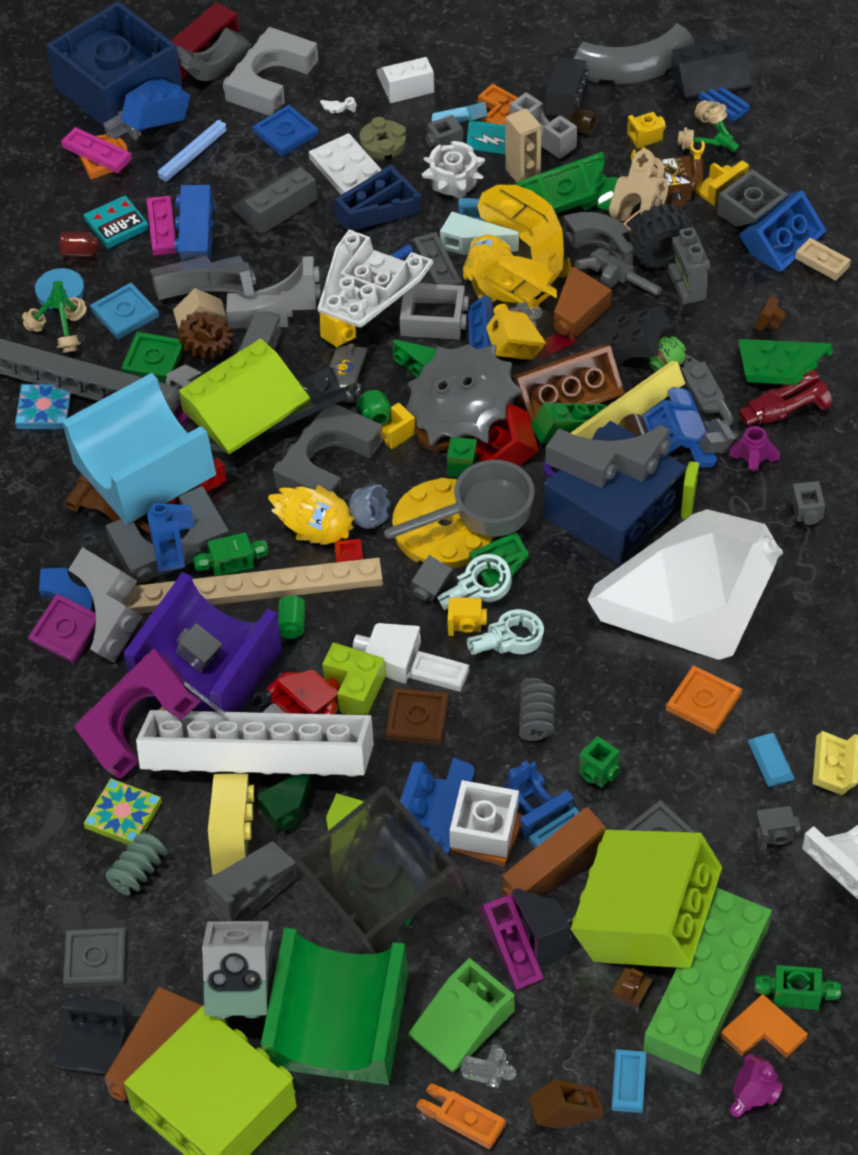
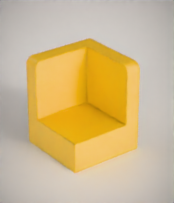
[382,403,416,449]

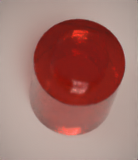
[59,231,97,257]

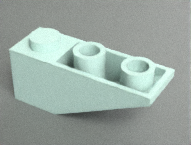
[440,212,519,255]

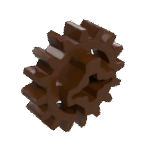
[177,312,233,359]

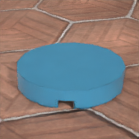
[35,268,85,309]

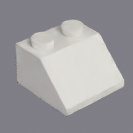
[377,57,434,103]

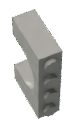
[223,27,318,116]

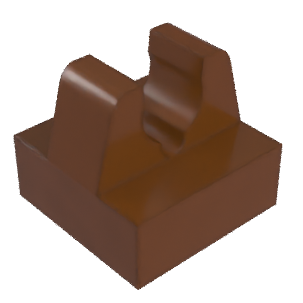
[753,296,786,331]
[612,968,653,1010]

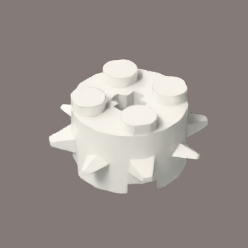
[422,141,485,198]

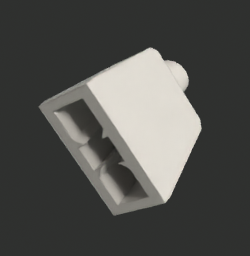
[353,623,421,684]

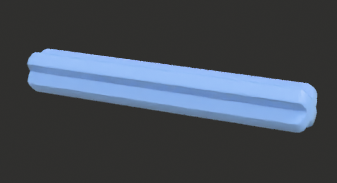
[158,120,227,182]

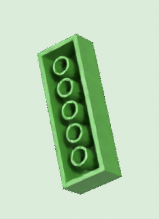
[643,887,772,1075]

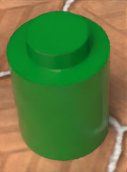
[278,595,306,639]

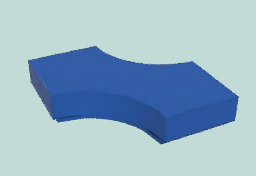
[39,568,93,611]

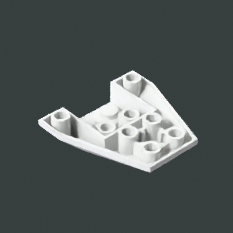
[318,230,433,328]

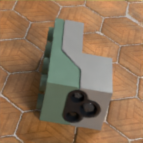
[202,921,274,1019]

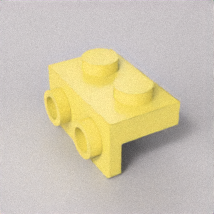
[813,731,858,795]

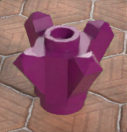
[729,426,780,471]

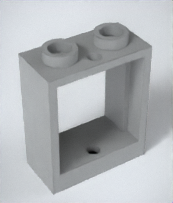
[400,283,469,339]

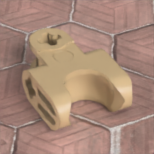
[609,149,668,221]

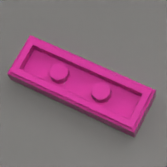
[61,127,132,173]
[147,196,176,256]

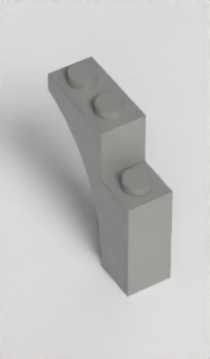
[226,256,321,329]
[69,547,143,663]

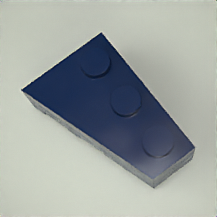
[334,165,422,231]

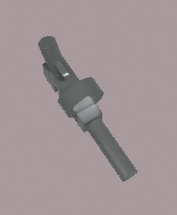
[575,248,662,296]

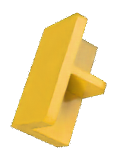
[695,160,749,206]

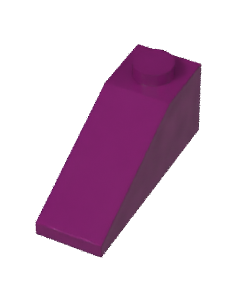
[477,894,544,990]

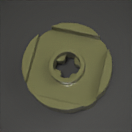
[360,117,406,159]

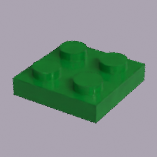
[121,332,185,383]

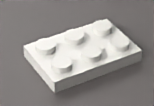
[309,133,381,195]

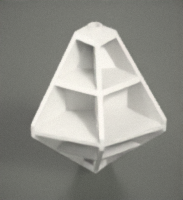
[587,509,783,660]

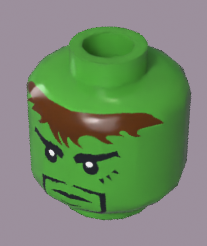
[649,336,686,372]

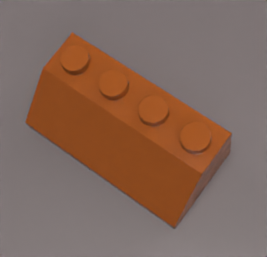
[511,345,625,423]

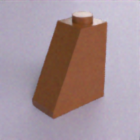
[554,266,612,340]

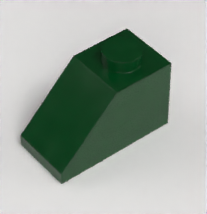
[257,774,312,834]

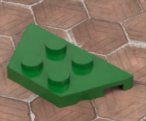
[516,152,605,214]
[739,339,833,385]

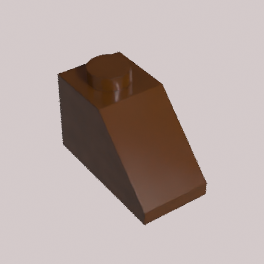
[529,1079,605,1129]

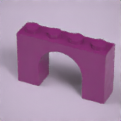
[74,649,201,779]

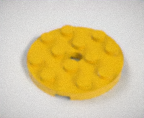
[393,478,495,568]

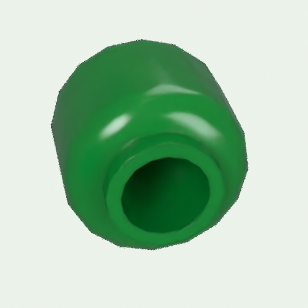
[356,390,392,426]

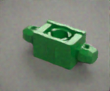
[193,533,268,576]
[754,965,841,1010]

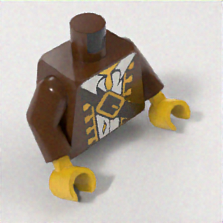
[631,141,705,208]

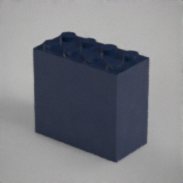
[543,420,687,565]

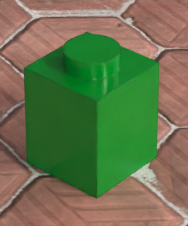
[447,437,477,478]

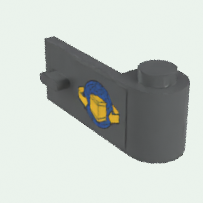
[329,344,367,403]

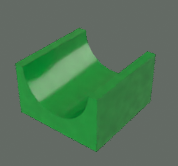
[261,928,409,1085]

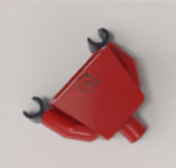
[253,670,340,715]

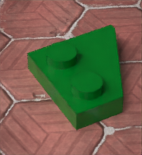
[468,532,529,588]

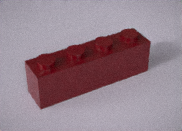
[171,2,239,79]

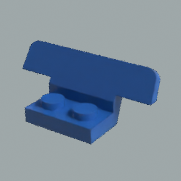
[642,387,717,467]
[397,758,474,859]

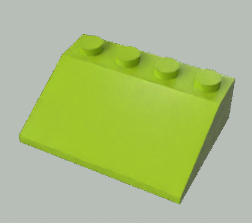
[179,338,311,454]

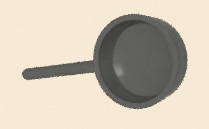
[384,460,534,539]

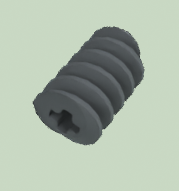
[519,678,555,741]

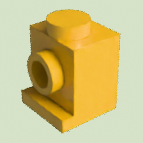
[627,112,666,149]
[448,597,487,636]

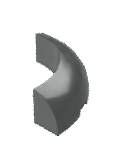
[574,23,695,84]

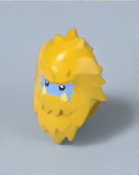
[463,234,513,302]
[268,485,354,545]

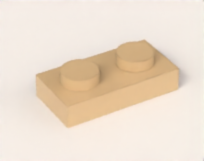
[795,238,851,281]

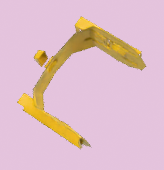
[475,184,571,313]

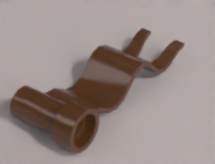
[64,473,151,535]

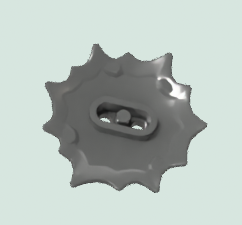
[405,344,522,446]

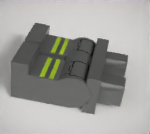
[668,227,710,304]

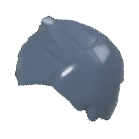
[349,484,391,529]

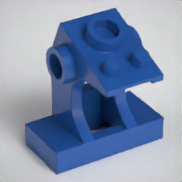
[147,503,194,572]
[502,761,574,841]

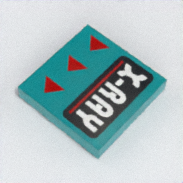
[83,195,149,249]

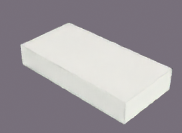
[408,651,469,692]

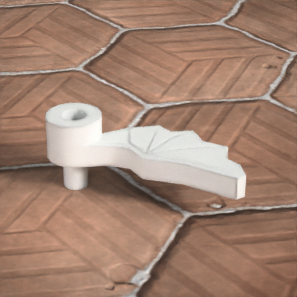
[320,97,357,114]

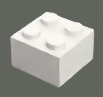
[450,780,519,858]

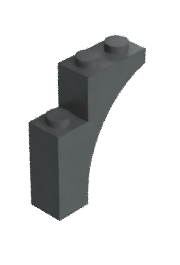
[150,255,256,300]
[546,425,671,488]

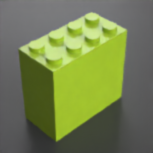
[571,830,722,968]
[124,1006,297,1155]

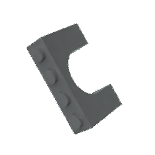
[273,404,383,498]
[105,486,229,586]

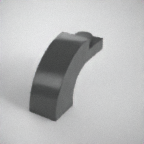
[563,212,635,266]

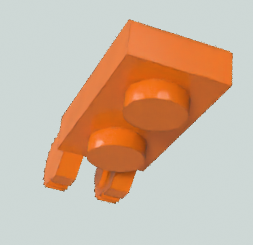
[416,1083,506,1150]

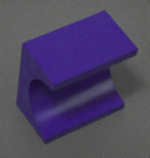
[124,572,282,712]

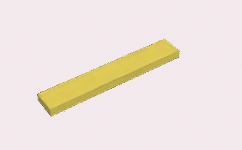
[571,361,685,439]

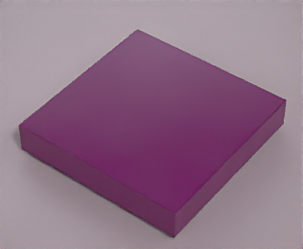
[28,594,96,664]

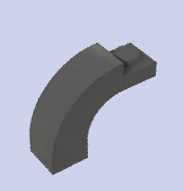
[177,28,253,81]

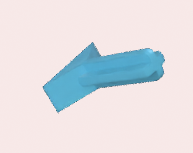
[432,102,488,122]

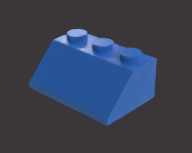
[739,190,826,272]

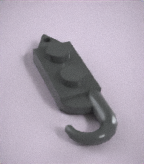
[681,355,733,428]

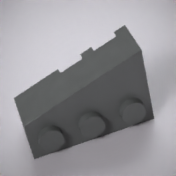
[204,841,298,922]

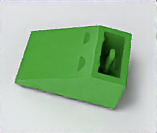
[408,958,515,1073]

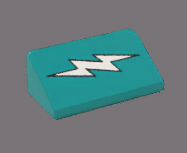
[467,120,506,155]

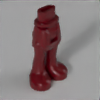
[738,369,832,426]

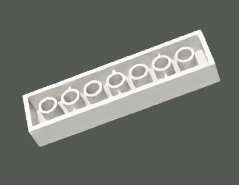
[136,710,374,777]

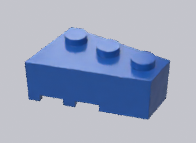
[121,77,190,130]
[174,185,215,262]

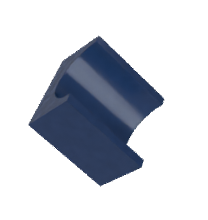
[46,1,182,132]

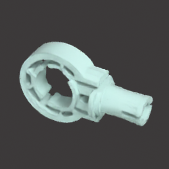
[437,554,512,611]
[467,609,544,655]

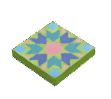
[84,778,162,845]

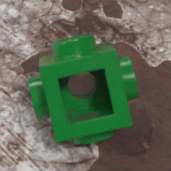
[578,736,621,788]

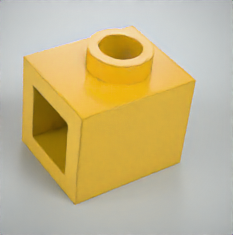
[320,313,356,347]

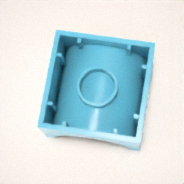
[62,373,216,525]

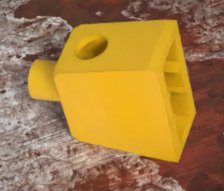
[486,304,546,360]

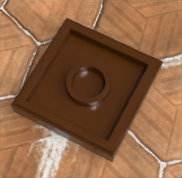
[385,688,449,745]

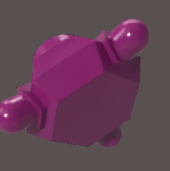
[730,1054,782,1117]

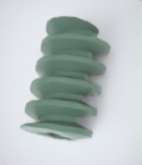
[106,832,168,896]

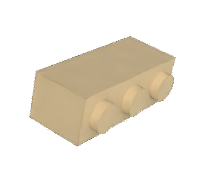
[505,108,541,182]

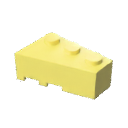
[208,773,255,875]

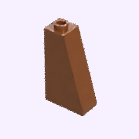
[501,807,605,896]
[105,987,202,1101]

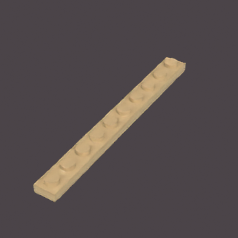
[124,558,383,614]

